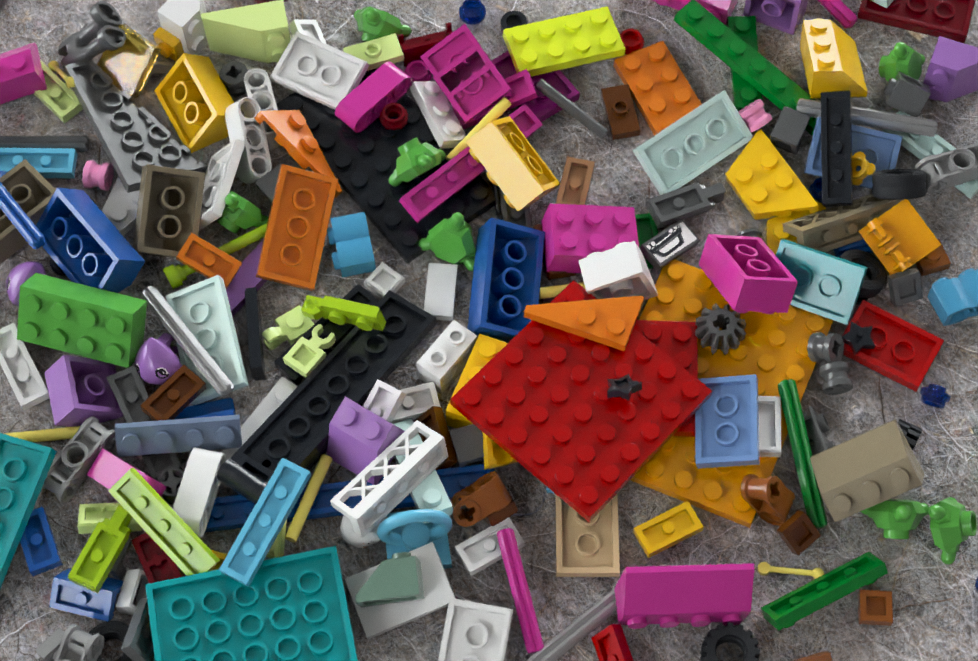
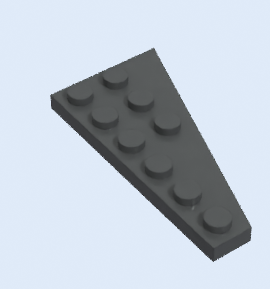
[64,60,208,193]

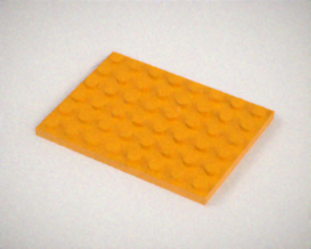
[630,259,833,528]

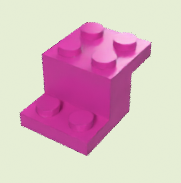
[420,24,512,123]

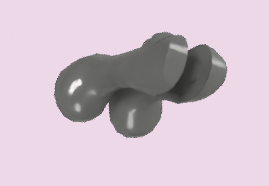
[58,1,126,70]

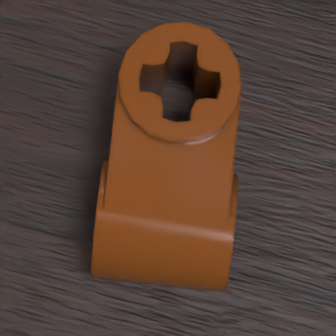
[451,471,512,527]
[741,474,795,526]

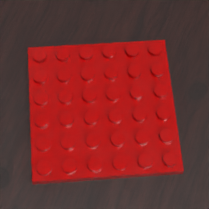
[450,280,712,522]

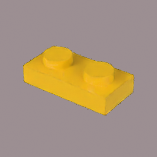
[633,501,704,558]

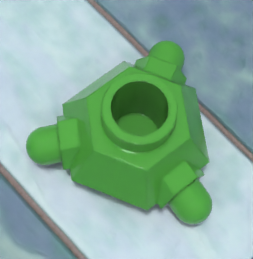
[354,6,411,42]
[879,42,925,81]
[389,137,446,187]
[217,190,269,234]
[418,212,476,272]
[928,497,977,564]
[860,499,929,539]

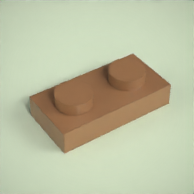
[555,156,595,205]

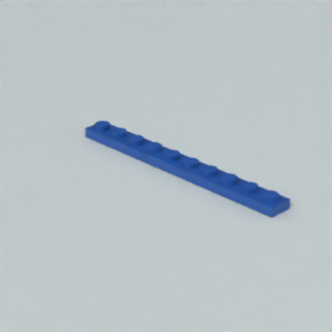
[205,464,495,533]

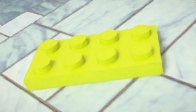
[503,6,625,76]

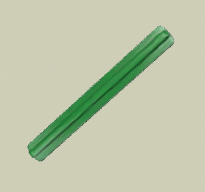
[778,379,828,529]

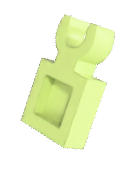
[283,324,336,378]

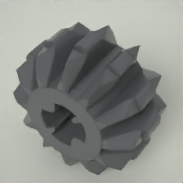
[695,303,746,355]

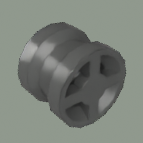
[220,61,248,96]
[807,332,844,363]
[819,361,853,395]
[157,468,184,505]

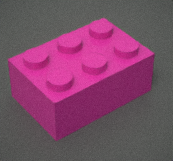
[541,203,639,273]
[699,234,798,314]

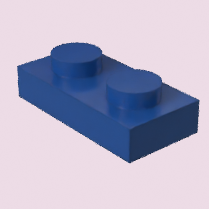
[20,506,63,576]

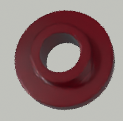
[380,103,408,130]

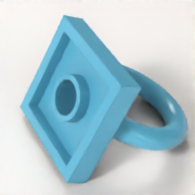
[377,509,452,569]

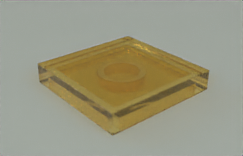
[97,23,161,98]

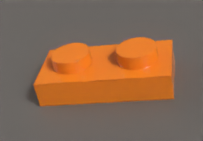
[176,232,242,289]

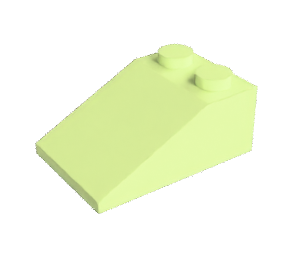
[201,0,291,63]

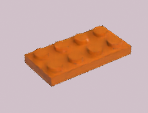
[613,40,701,135]
[256,164,338,291]

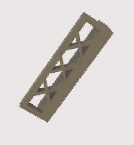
[783,194,900,252]

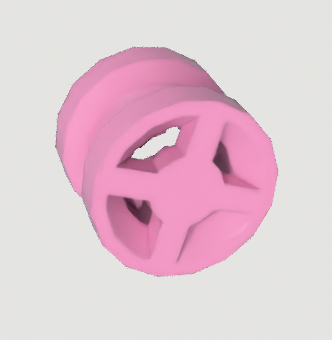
[739,99,773,133]
[82,160,114,191]

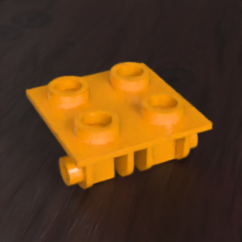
[858,199,941,275]

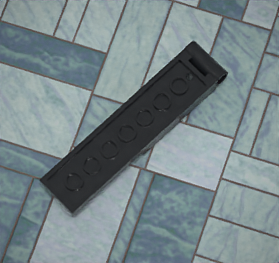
[217,290,437,505]

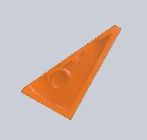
[254,110,343,198]
[524,296,644,351]

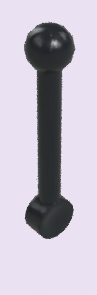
[493,184,503,220]

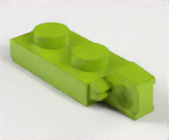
[301,295,386,331]
[67,505,132,594]

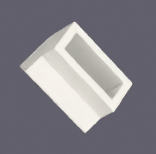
[116,569,149,616]

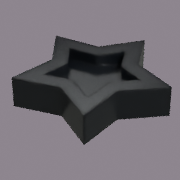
[842,321,875,356]
[607,374,642,400]

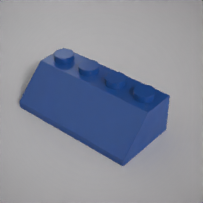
[36,187,145,293]
[467,217,545,343]

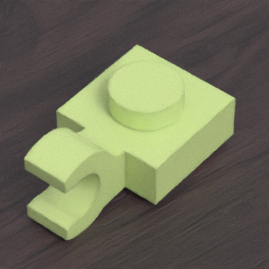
[261,305,314,351]

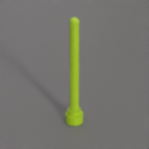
[162,223,267,290]

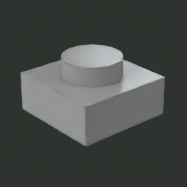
[35,627,72,661]

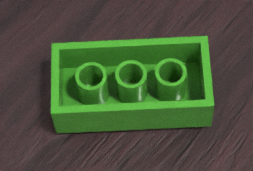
[17,273,147,368]

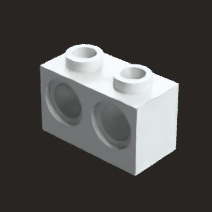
[416,320,478,395]

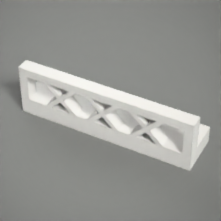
[330,420,449,538]

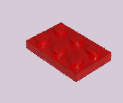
[842,300,944,392]

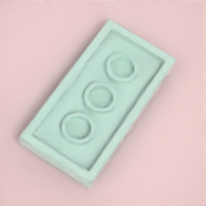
[632,90,753,195]
[166,275,249,405]

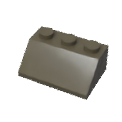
[0,159,56,264]
[133,164,205,258]
[810,419,925,522]

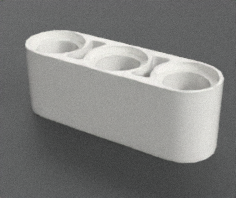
[244,68,280,149]
[225,97,272,184]
[172,447,226,538]

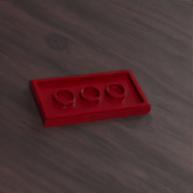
[857,0,976,44]

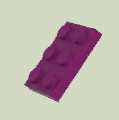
[492,51,580,122]

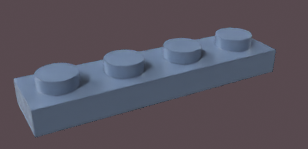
[114,415,242,457]

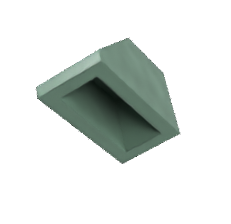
[355,552,424,607]

